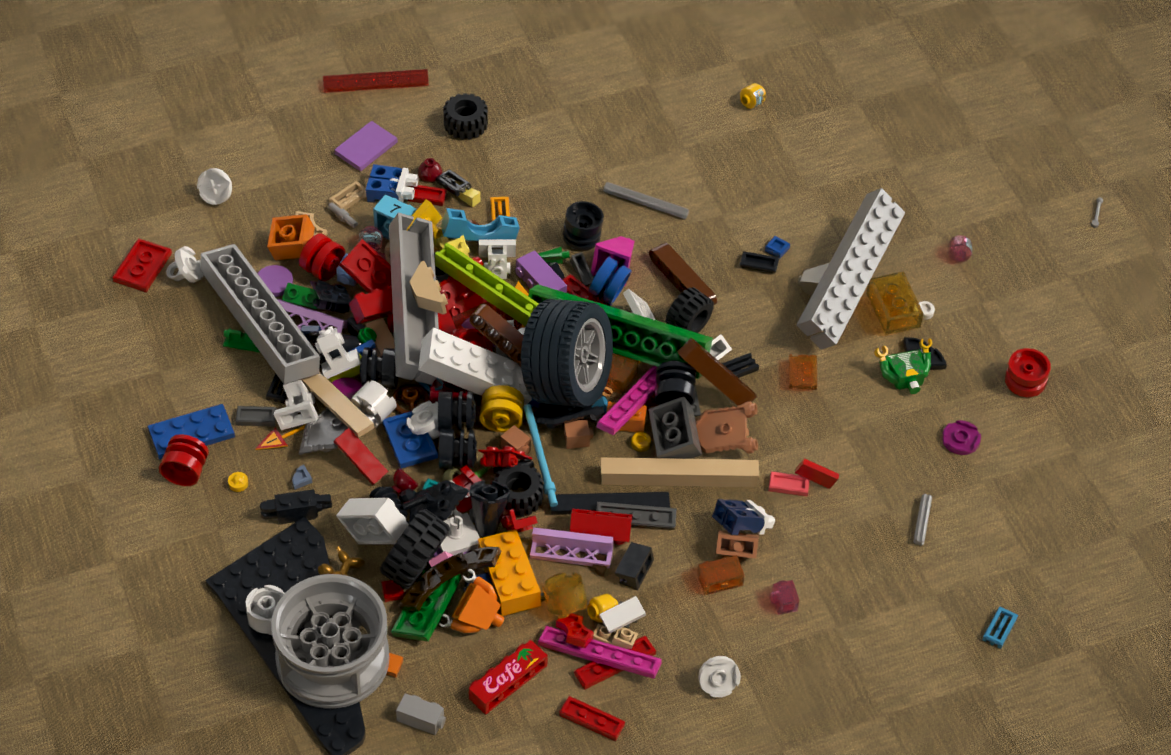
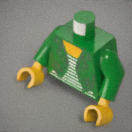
[874,338,932,394]

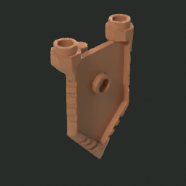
[695,402,758,454]

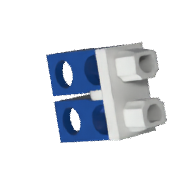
[365,164,418,202]

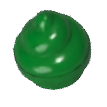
[358,327,377,344]

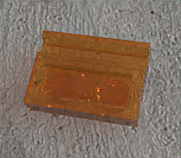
[789,354,817,390]

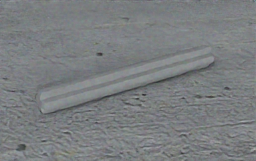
[604,182,689,219]

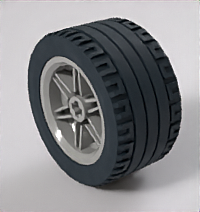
[521,299,613,407]

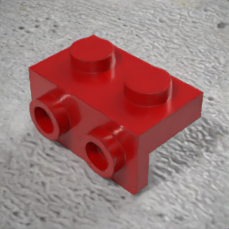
[501,509,538,532]

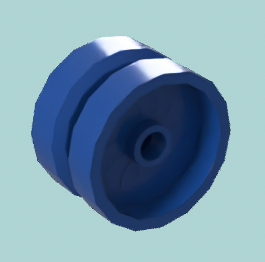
[588,257,632,305]

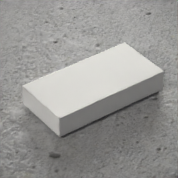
[599,596,646,634]

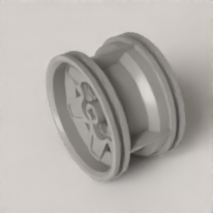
[271,574,390,708]

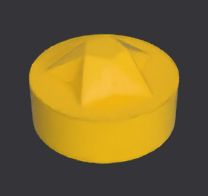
[228,472,248,492]

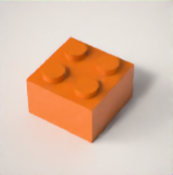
[267,214,315,260]

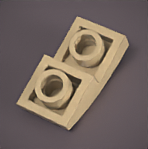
[593,624,638,649]

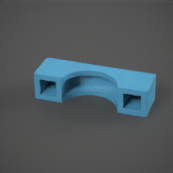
[441,208,520,241]

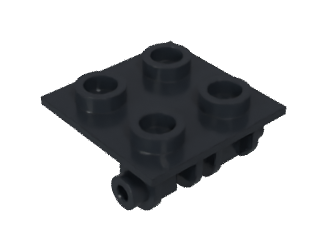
[310,280,352,314]

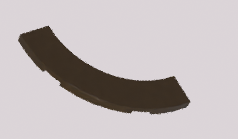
[399,547,502,612]

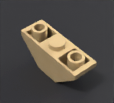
[410,261,448,314]

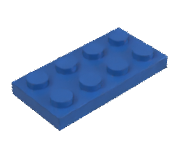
[148,404,235,460]

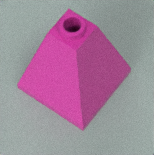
[591,236,635,287]

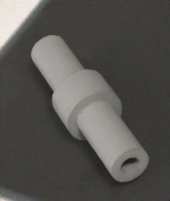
[328,202,358,228]

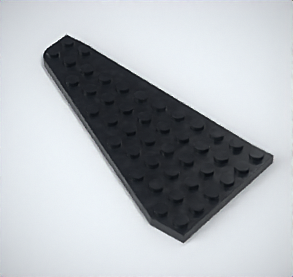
[205,517,366,755]

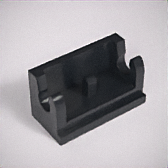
[615,542,654,590]

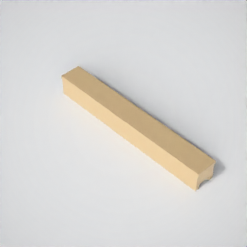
[601,457,759,487]

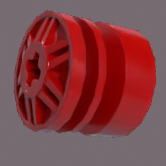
[158,434,209,486]

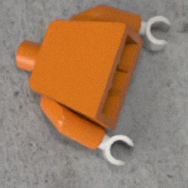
[439,569,504,633]

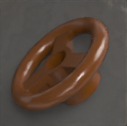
[392,384,430,414]

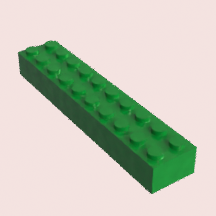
[528,284,713,379]

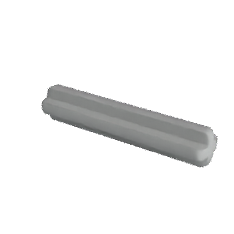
[913,494,932,546]

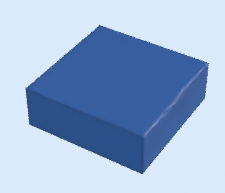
[765,236,790,259]

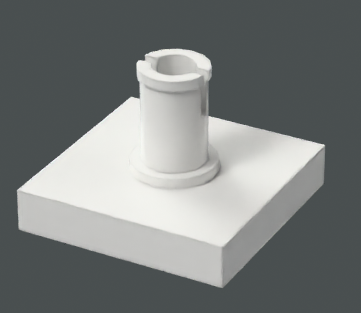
[623,289,656,320]
[439,513,480,555]

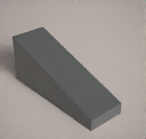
[570,252,593,286]

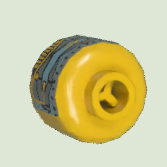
[740,83,766,109]

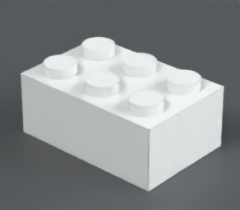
[336,498,409,544]

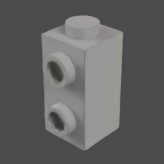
[396,693,446,735]

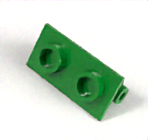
[282,283,318,310]
[223,328,260,353]

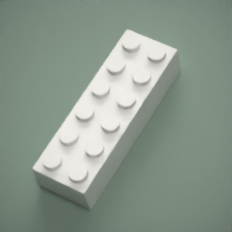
[418,327,532,405]

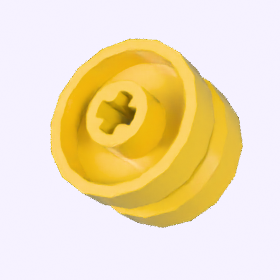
[480,385,524,433]

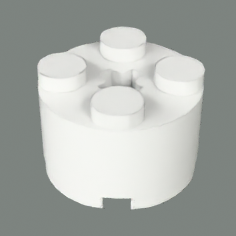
[351,380,397,427]
[246,585,285,635]

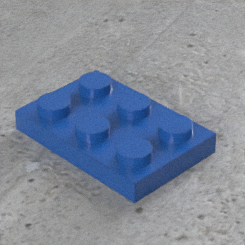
[382,411,438,469]

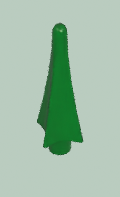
[538,247,570,264]

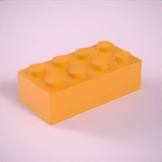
[478,529,541,616]

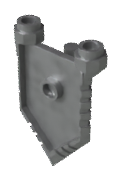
[299,396,376,455]

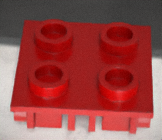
[478,446,532,467]

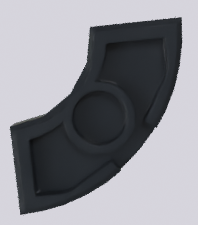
[903,337,947,370]

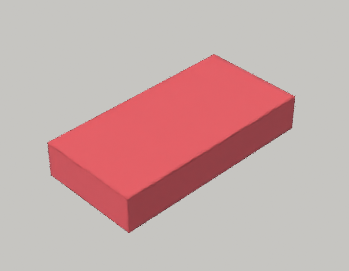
[768,472,810,497]

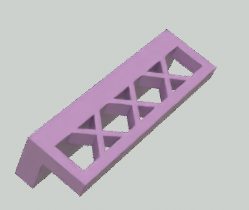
[277,299,347,333]
[530,527,613,568]

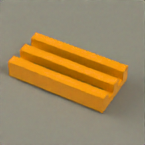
[490,197,510,221]

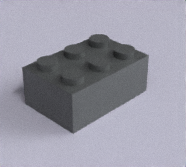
[649,396,702,459]

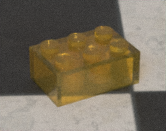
[866,271,924,335]

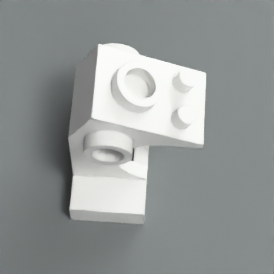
[479,239,516,279]
[315,326,361,379]
[274,380,318,430]

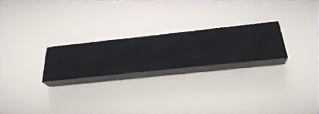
[551,491,670,515]

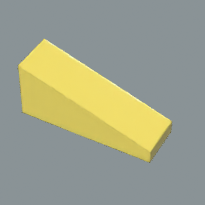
[456,182,481,208]

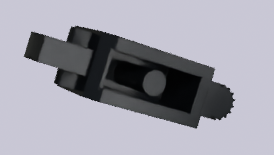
[260,489,332,525]

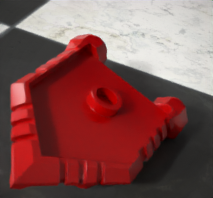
[439,257,491,323]

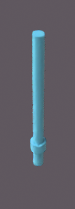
[524,404,558,507]

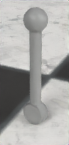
[1091,197,1103,228]

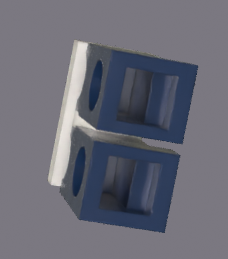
[712,499,775,535]

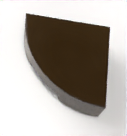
[591,551,607,576]

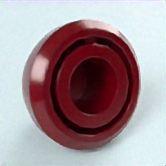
[418,158,443,182]
[392,468,418,494]

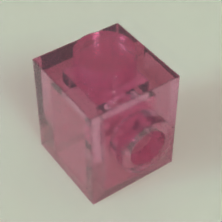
[769,580,799,615]

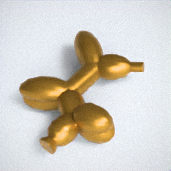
[318,546,365,577]

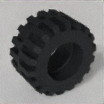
[443,93,488,140]
[666,287,714,333]
[494,463,543,517]

